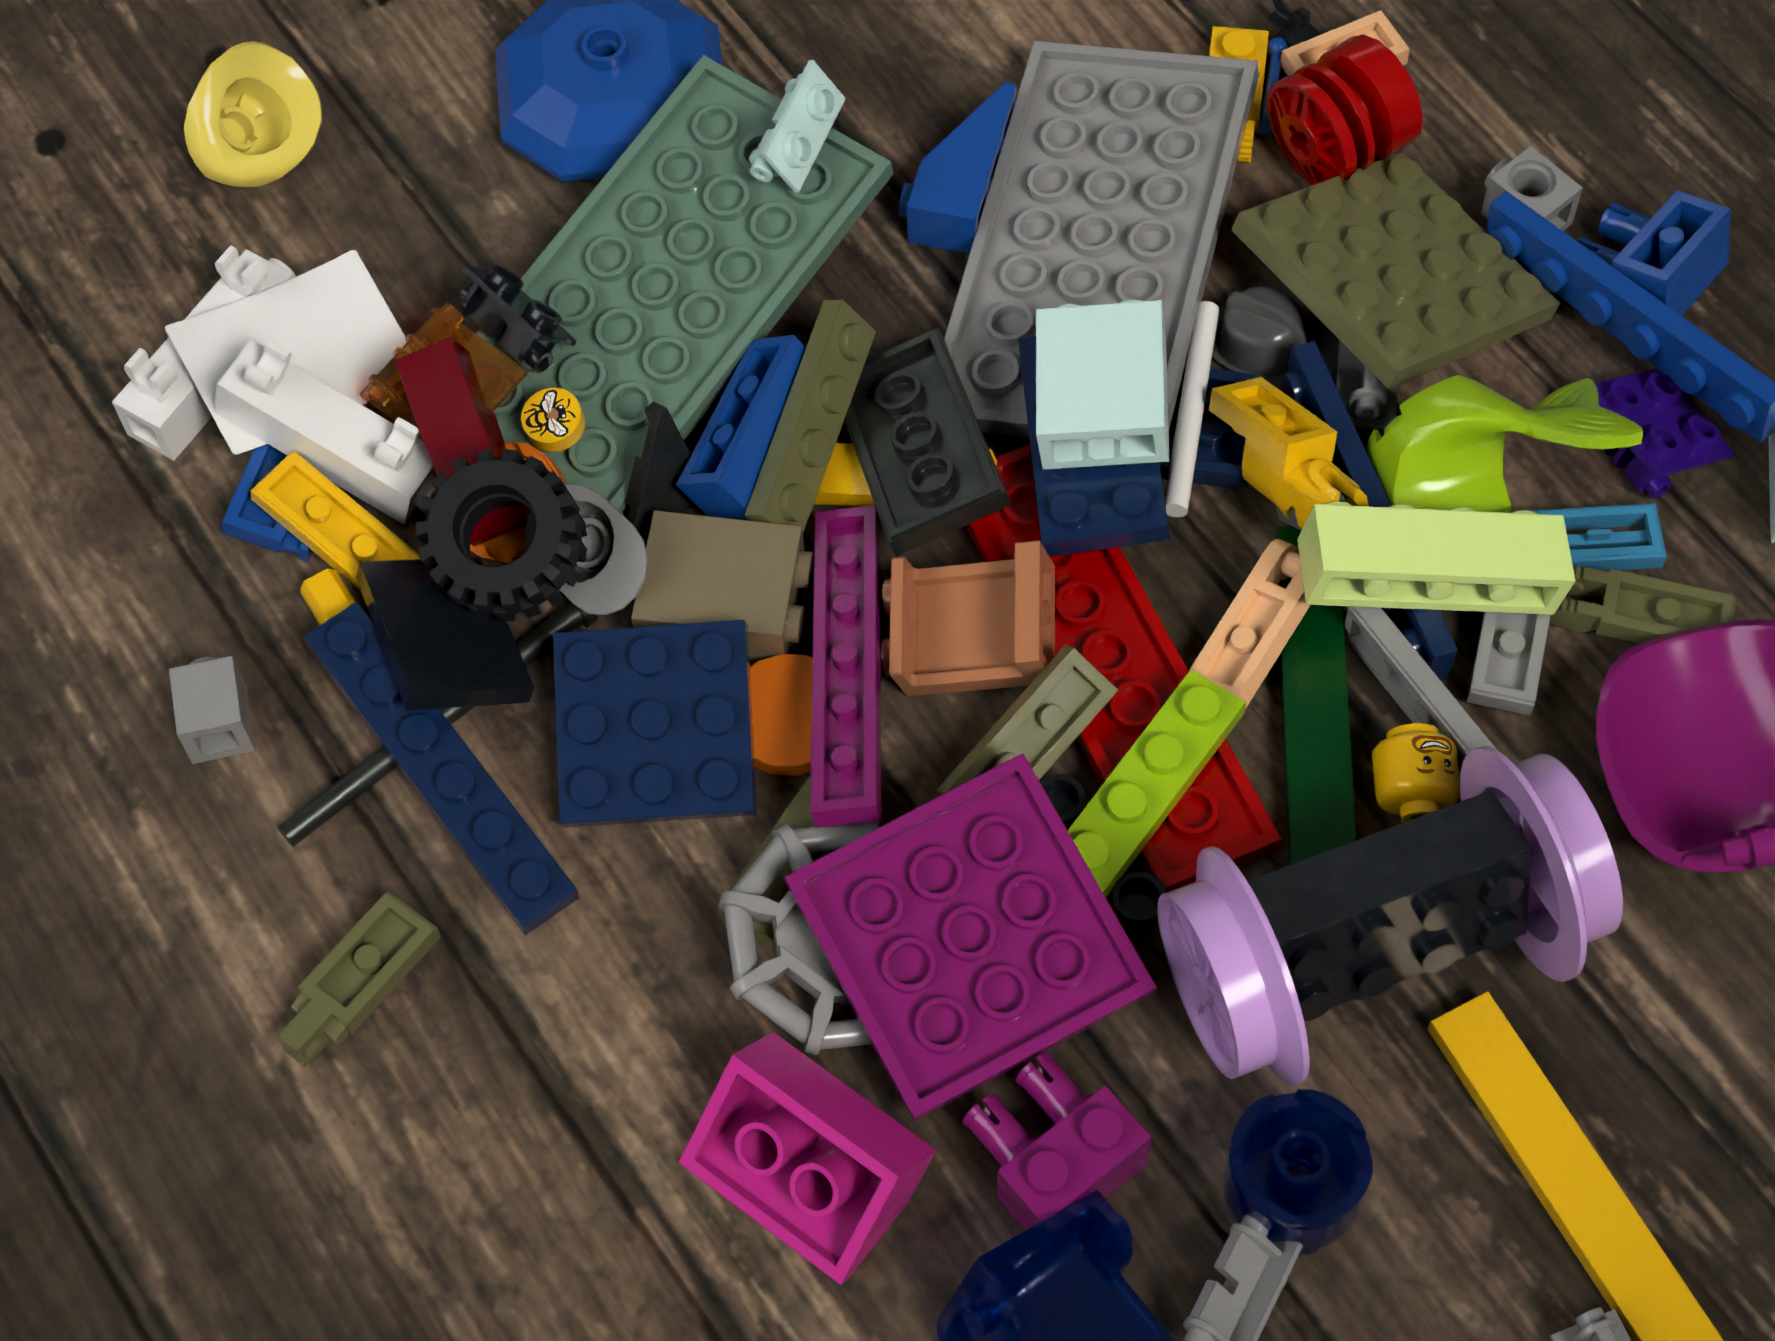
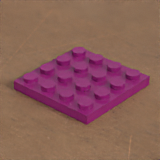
[785,753,1157,1122]

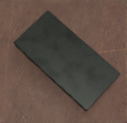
[844,327,1012,556]

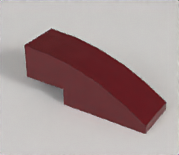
[395,337,528,546]

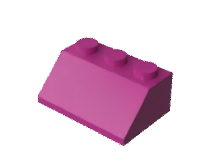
[678,1032,937,1285]

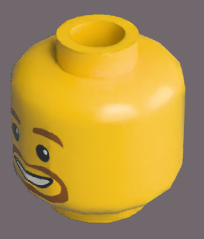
[1372,723,1461,823]

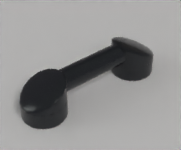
[1040,774,1166,930]

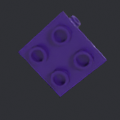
[1595,368,1736,499]

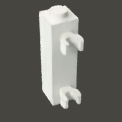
[112,245,296,461]
[214,339,438,525]

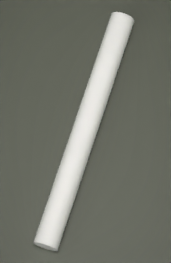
[1164,301,1219,517]

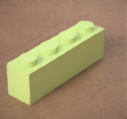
[1297,502,1576,615]

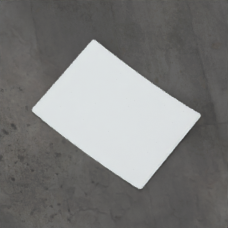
[165,250,414,455]

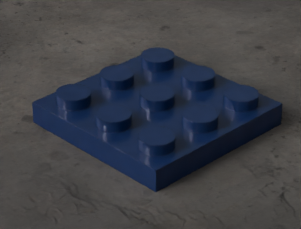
[553,620,757,828]

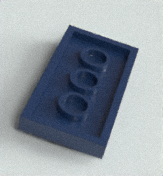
[1018,336,1170,557]

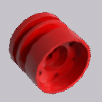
[1267,34,1423,185]

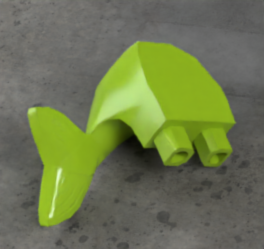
[1367,375,1643,513]

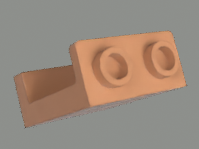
[881,541,1055,696]

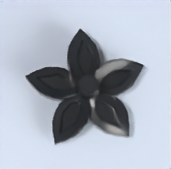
[1267,0,1321,46]

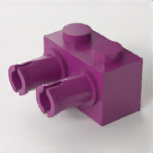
[962,1052,1152,1249]

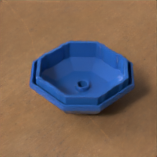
[495,0,723,182]

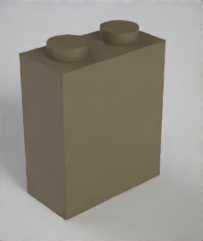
[631,511,814,663]

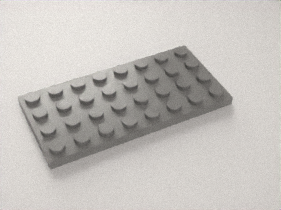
[944,41,1259,438]

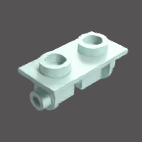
[749,60,846,192]

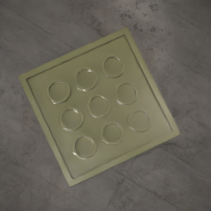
[1231,152,1560,389]

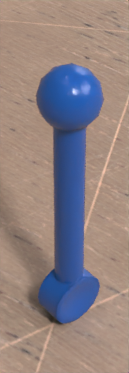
[1257,37,1289,137]

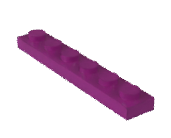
[810,505,881,828]

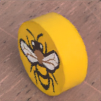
[521,388,586,452]

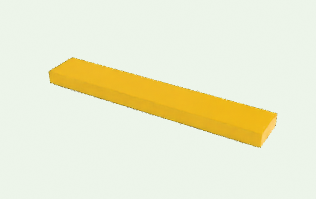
[1427,991,1724,1341]

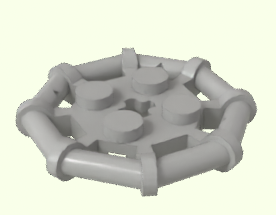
[718,821,879,1056]

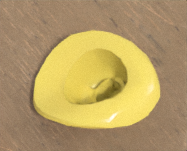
[184,41,322,187]

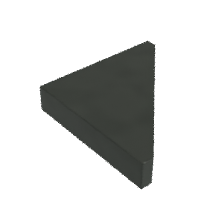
[625,402,694,547]

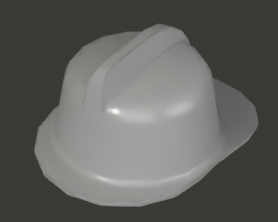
[525,484,648,615]

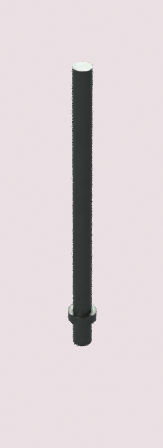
[277,597,598,847]

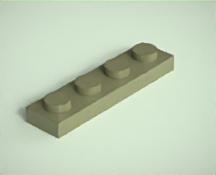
[744,299,876,532]

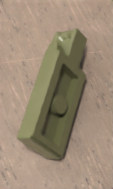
[277,892,441,1067]

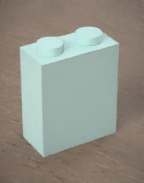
[1036,299,1169,470]

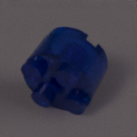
[1224,1089,1373,1254]

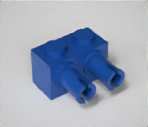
[1578,190,1731,316]

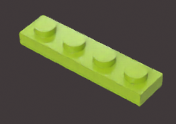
[1068,669,1246,897]

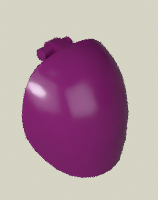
[1596,619,1775,872]

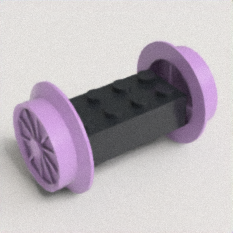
[1157,746,1623,1086]

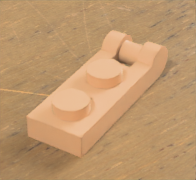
[1189,539,1310,709]

